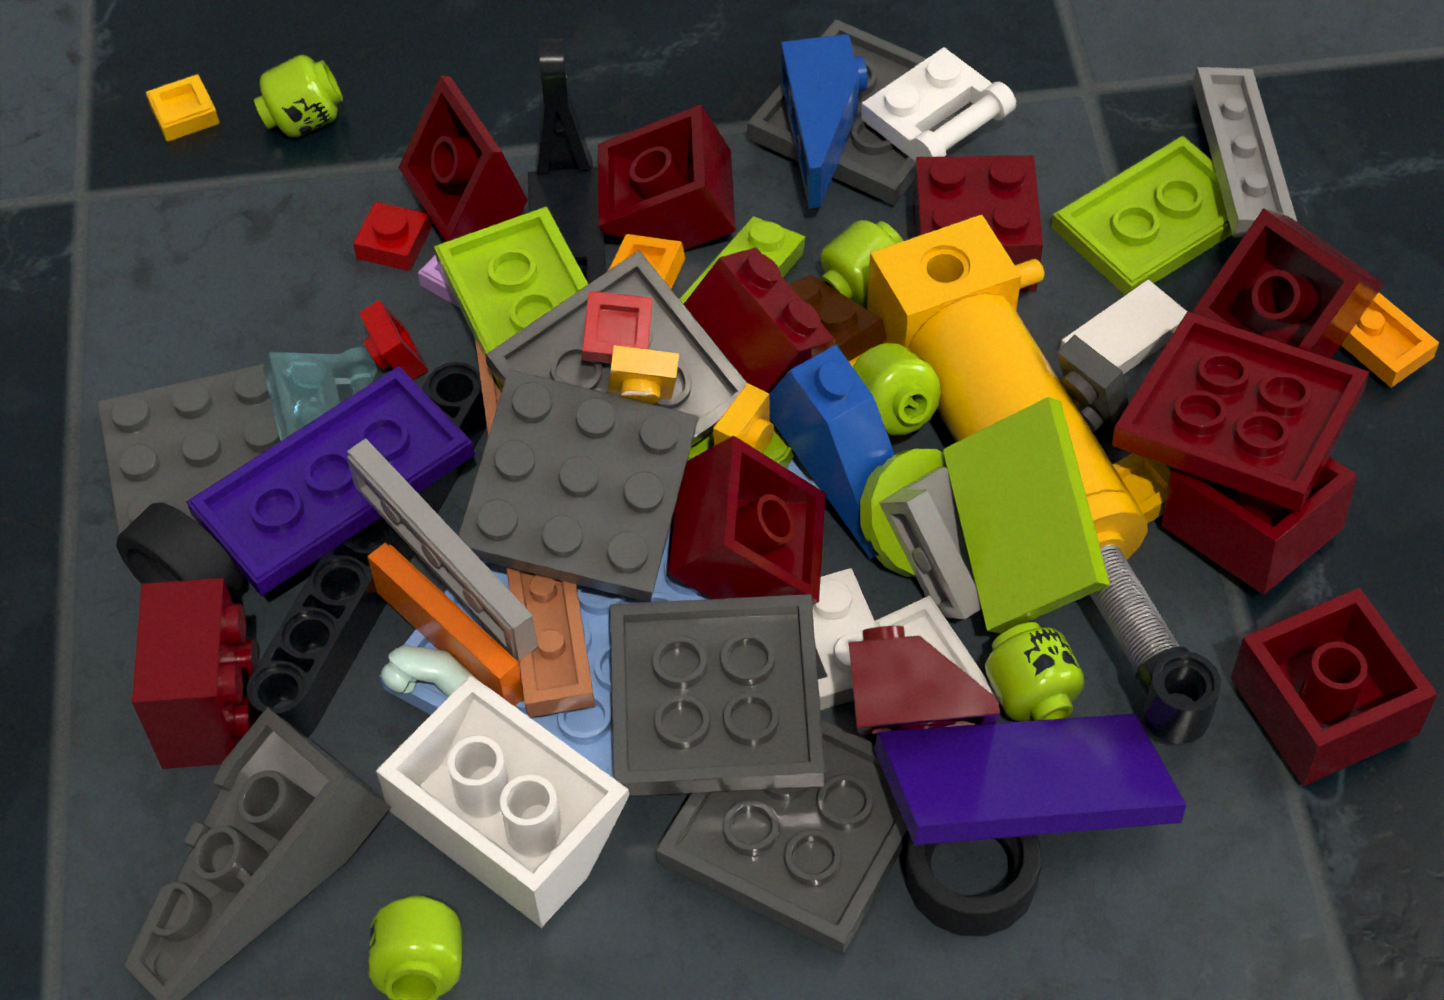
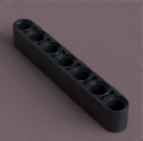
[246,362,487,738]

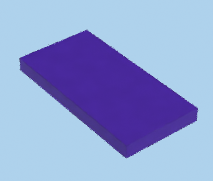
[186,366,475,596]
[874,714,1187,845]

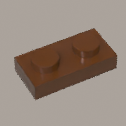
[789,274,886,361]

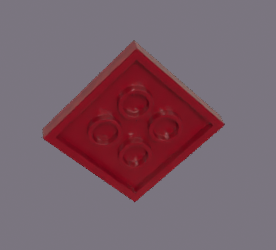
[1112,311,1369,512]

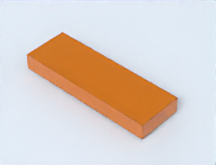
[367,543,524,706]

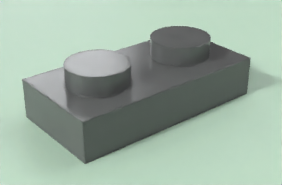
[1057,334,1129,439]

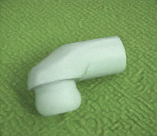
[381,645,478,698]

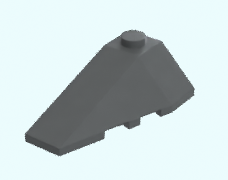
[124,707,391,1000]

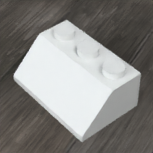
[376,675,629,928]

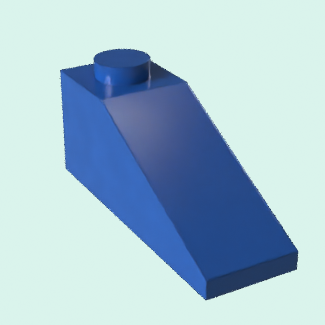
[781,34,868,208]
[770,345,894,559]

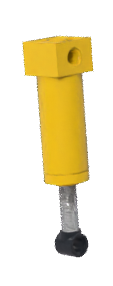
[867,215,1221,744]

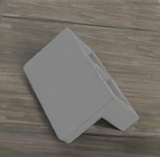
[879,467,982,619]

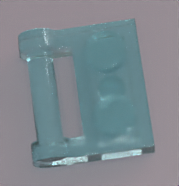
[263,347,377,441]

